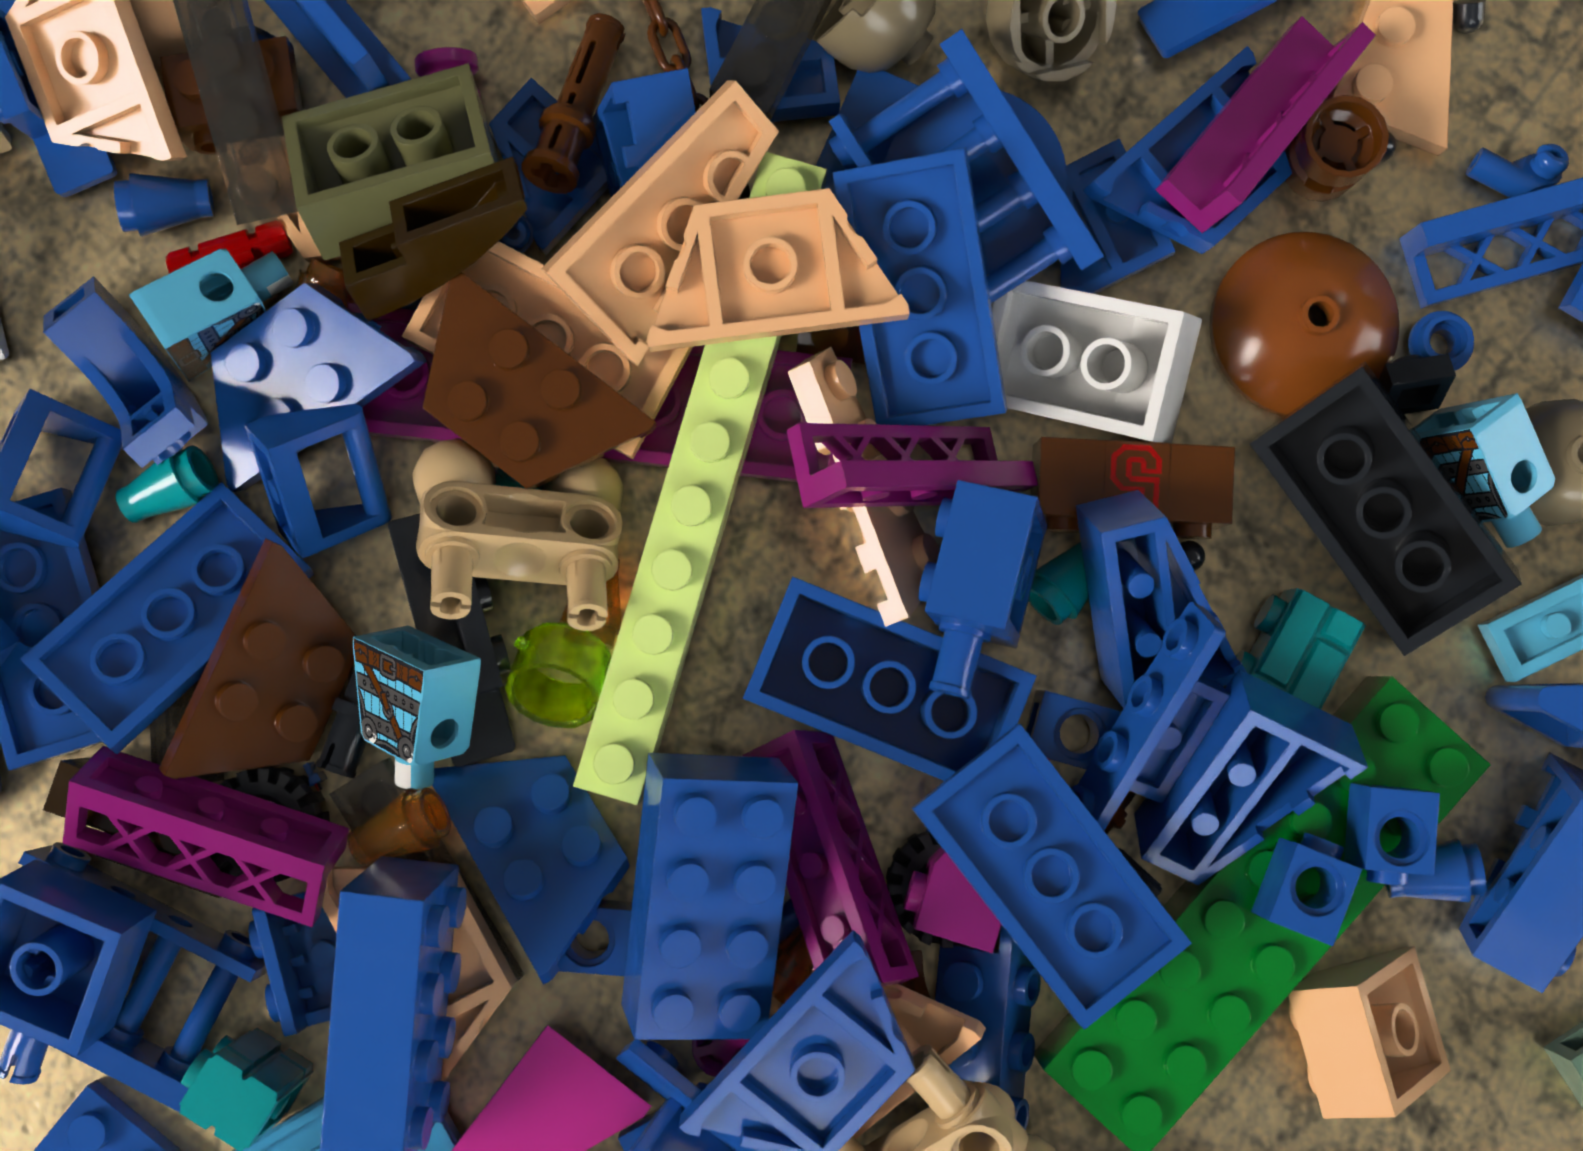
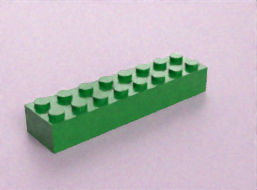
[1034,676,1491,1151]

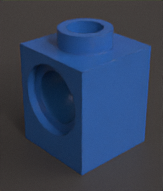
[1025,690,1120,770]
[1344,783,1440,886]
[1251,832,1362,946]
[557,899,632,976]

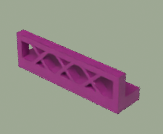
[1155,16,1376,233]
[787,423,1038,508]
[743,730,919,987]
[62,746,350,927]

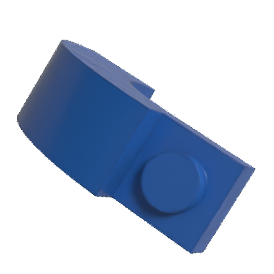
[43,276,208,468]

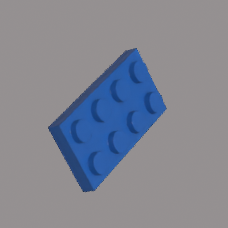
[832,147,1007,425]
[20,482,314,754]
[0,488,103,771]
[911,724,1192,1030]

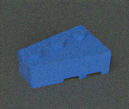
[1076,490,1247,709]
[1459,752,1583,993]

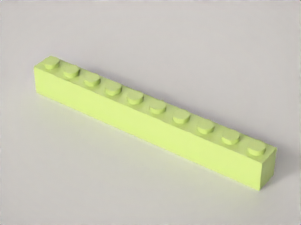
[573,152,827,805]

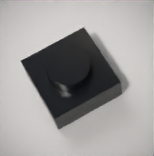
[1379,354,1456,414]

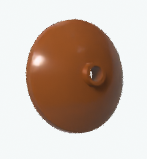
[1209,232,1400,417]

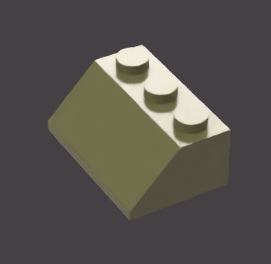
[282,63,499,261]

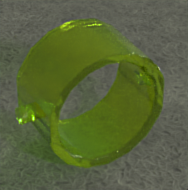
[505,622,611,728]

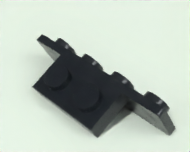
[388,514,515,767]

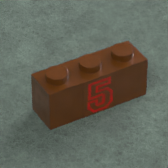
[1031,437,1235,539]

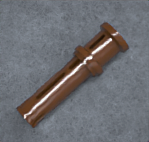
[521,13,626,194]

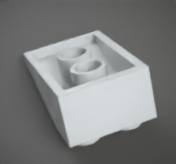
[992,281,1202,444]

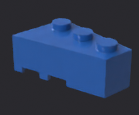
[592,68,696,197]
[1134,669,1368,885]

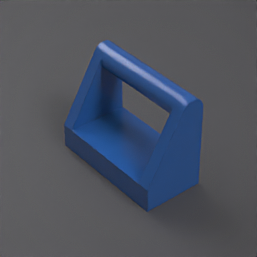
[0,389,122,548]
[244,404,392,559]
[1485,683,1583,748]

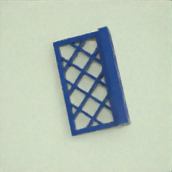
[264,0,411,98]

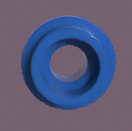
[1408,311,1474,371]

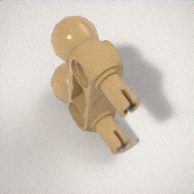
[412,438,624,631]
[839,1044,1056,1151]

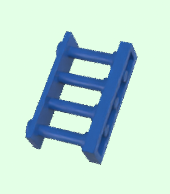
[828,29,1104,303]
[18,842,267,1112]

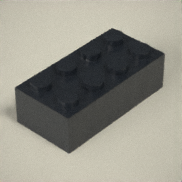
[1250,361,1522,656]

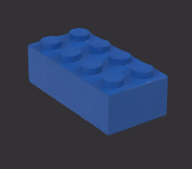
[743,576,1037,781]
[621,753,798,1040]
[320,856,467,1151]

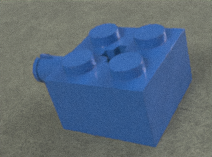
[919,480,1047,699]
[0,859,157,1085]

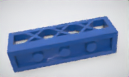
[1399,178,1583,309]

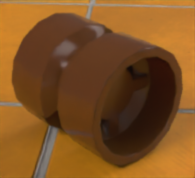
[1285,95,1389,202]

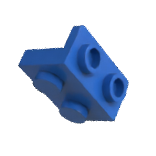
[249,891,337,1037]

